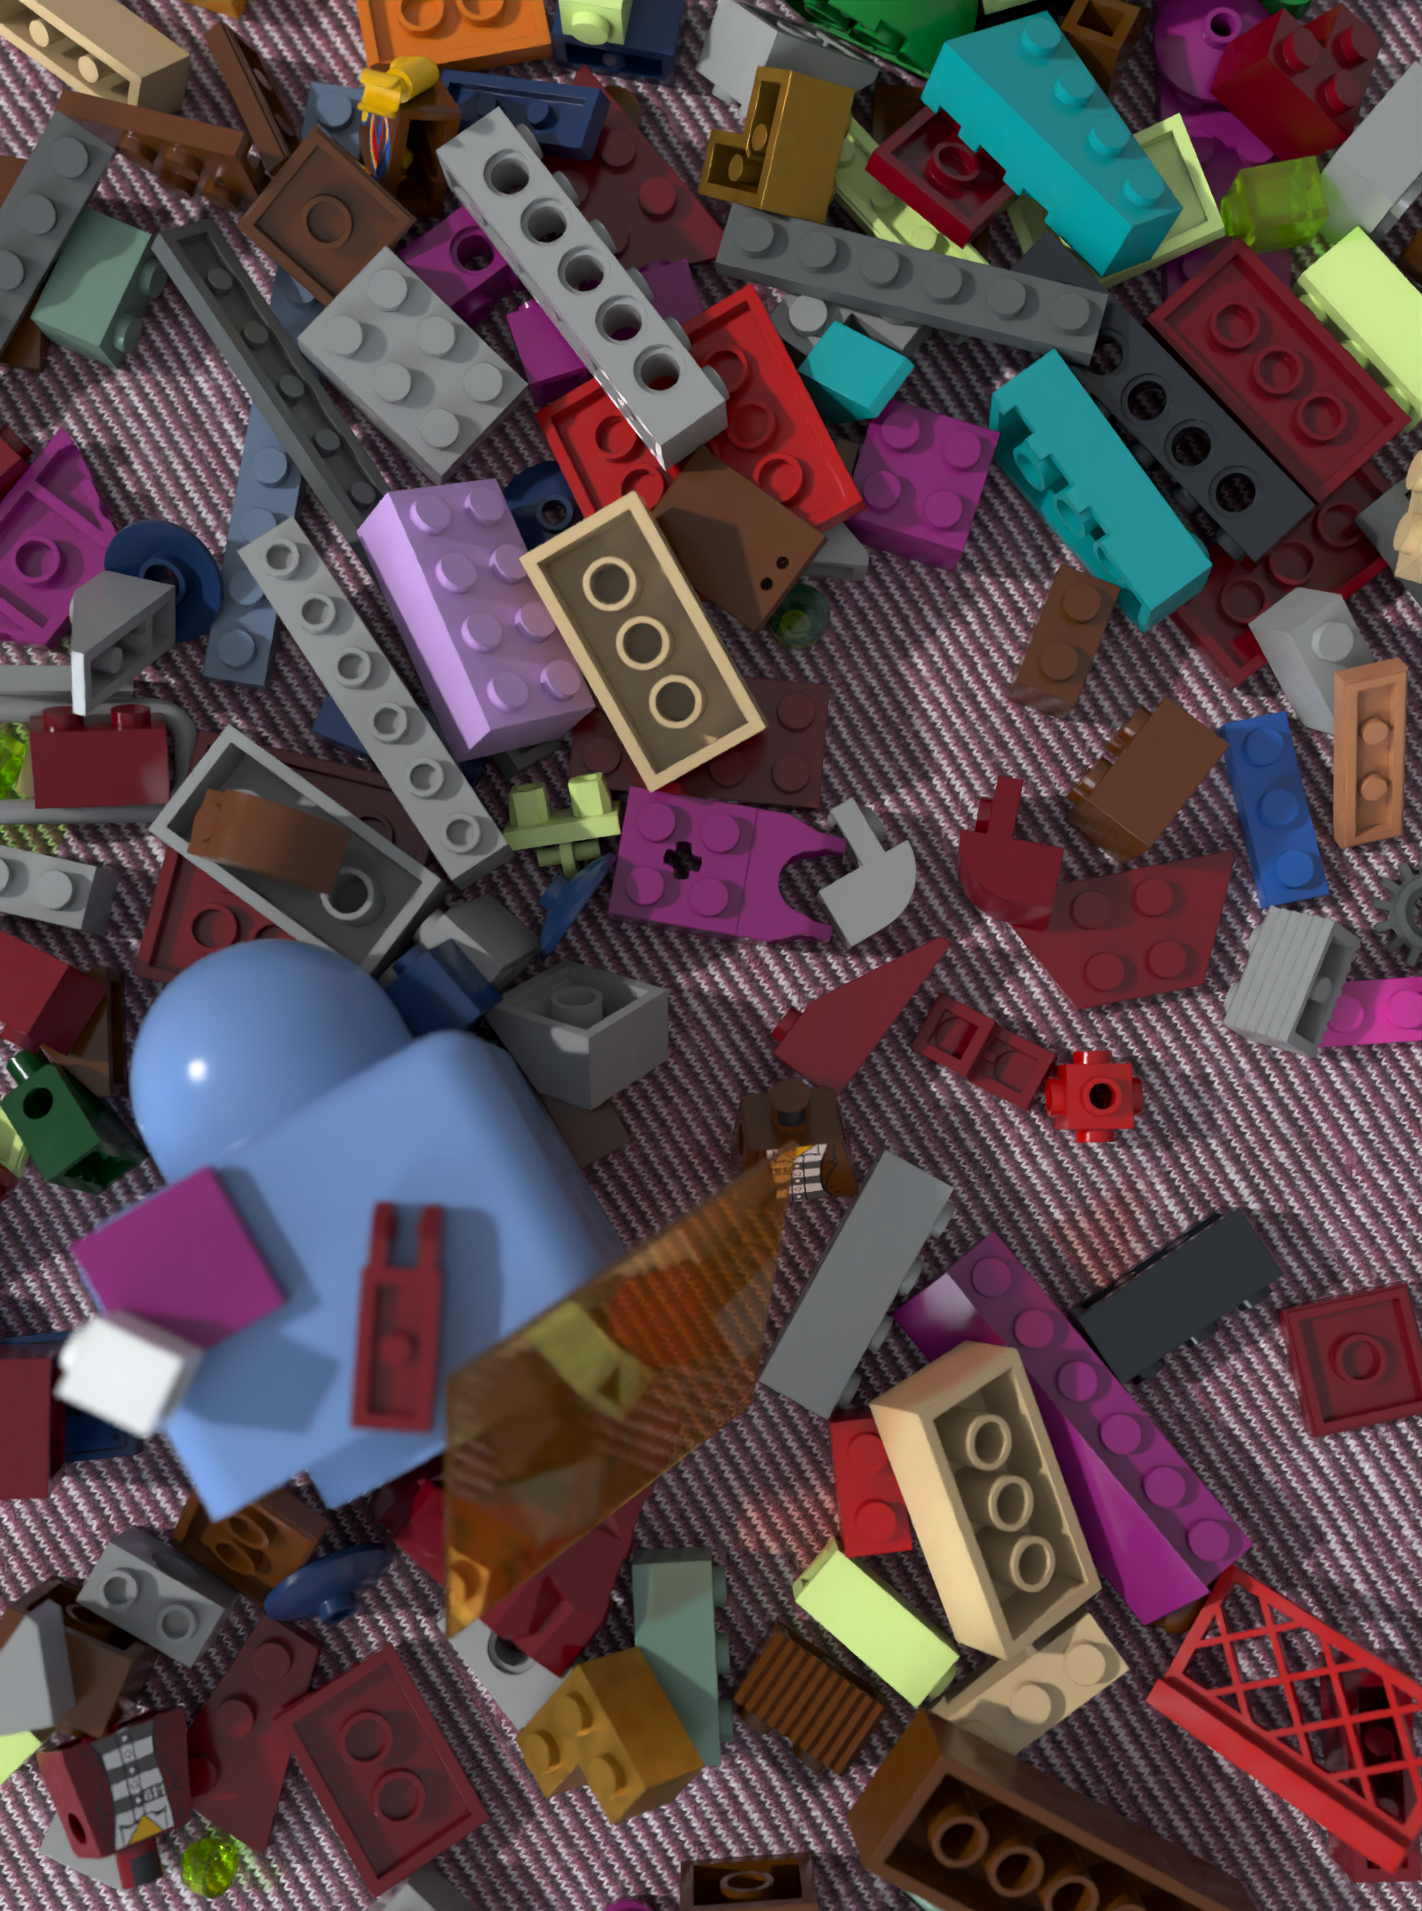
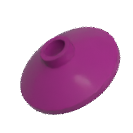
[1152,0,1270,104]

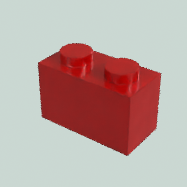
[826,1406,913,1558]

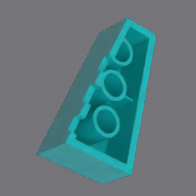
[920,11,1183,278]
[989,348,1213,634]

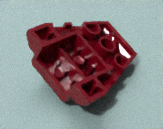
[368,1351,680,1678]

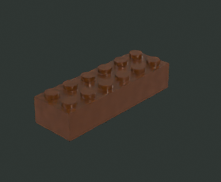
[846,1706,1258,1911]

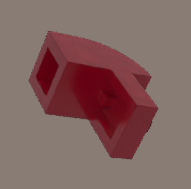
[957,776,1064,930]

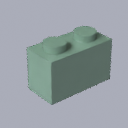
[31,207,168,370]

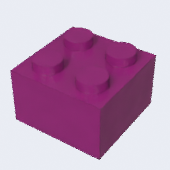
[843,399,1000,573]

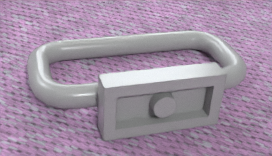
[0,665,198,825]

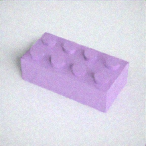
[356,478,596,763]

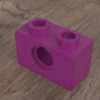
[398,190,545,328]

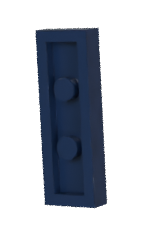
[440,69,611,161]

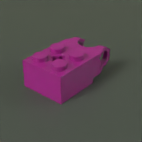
[607,786,847,947]

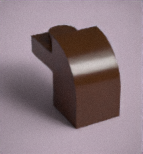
[1060,0,1150,102]
[186,789,352,896]

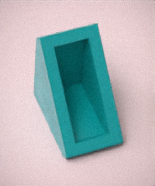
[798,320,915,426]

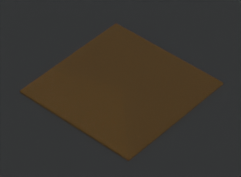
[445,1140,798,1640]

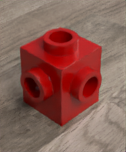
[1045,1051,1143,1142]

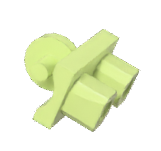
[503,772,624,878]

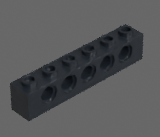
[1010,229,1317,565]

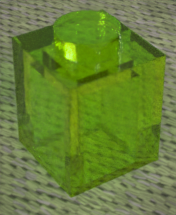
[1220,156,1329,254]

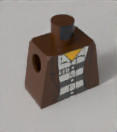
[730,1079,858,1208]

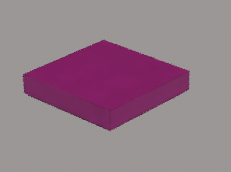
[69,1165,290,1351]

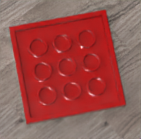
[534,283,868,602]

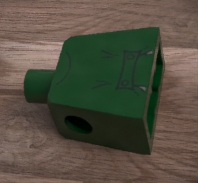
[1,1047,149,1195]

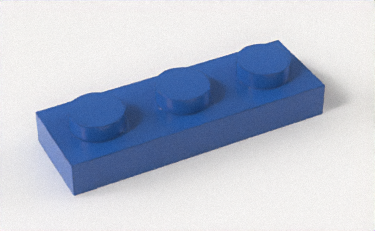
[1218,711,1330,910]

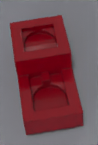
[910,993,1059,1114]

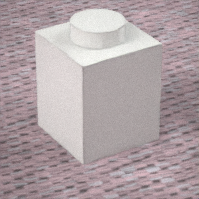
[57,1310,206,1437]

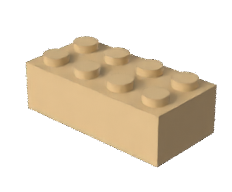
[519,490,769,793]
[868,1340,1102,1661]

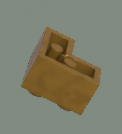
[697,66,855,225]
[515,1646,705,1826]

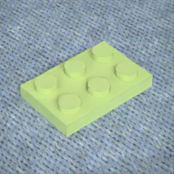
[1006,113,1225,289]

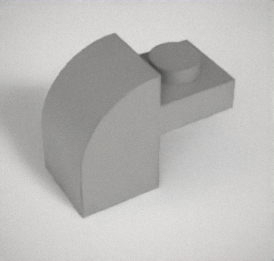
[815,797,917,952]

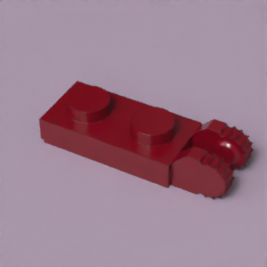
[350,1201,446,1434]

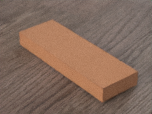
[1333,657,1408,849]

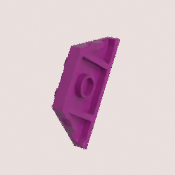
[0,428,119,651]

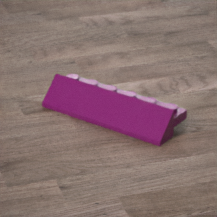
[890,1231,1254,1625]

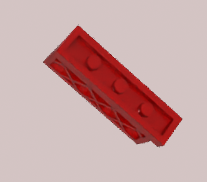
[1145,1563,1422,1875]

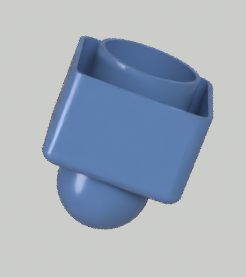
[78,939,634,1521]

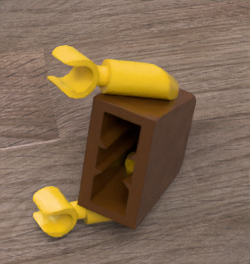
[357,56,462,219]

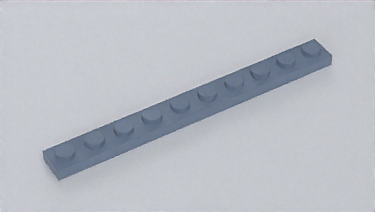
[202,81,364,691]

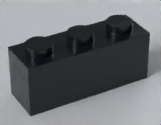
[1066,1205,1284,1385]

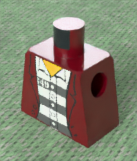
[36,1706,192,1890]

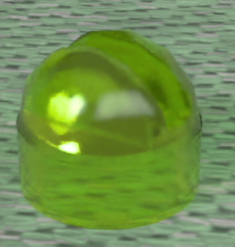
[180,1838,239,1899]

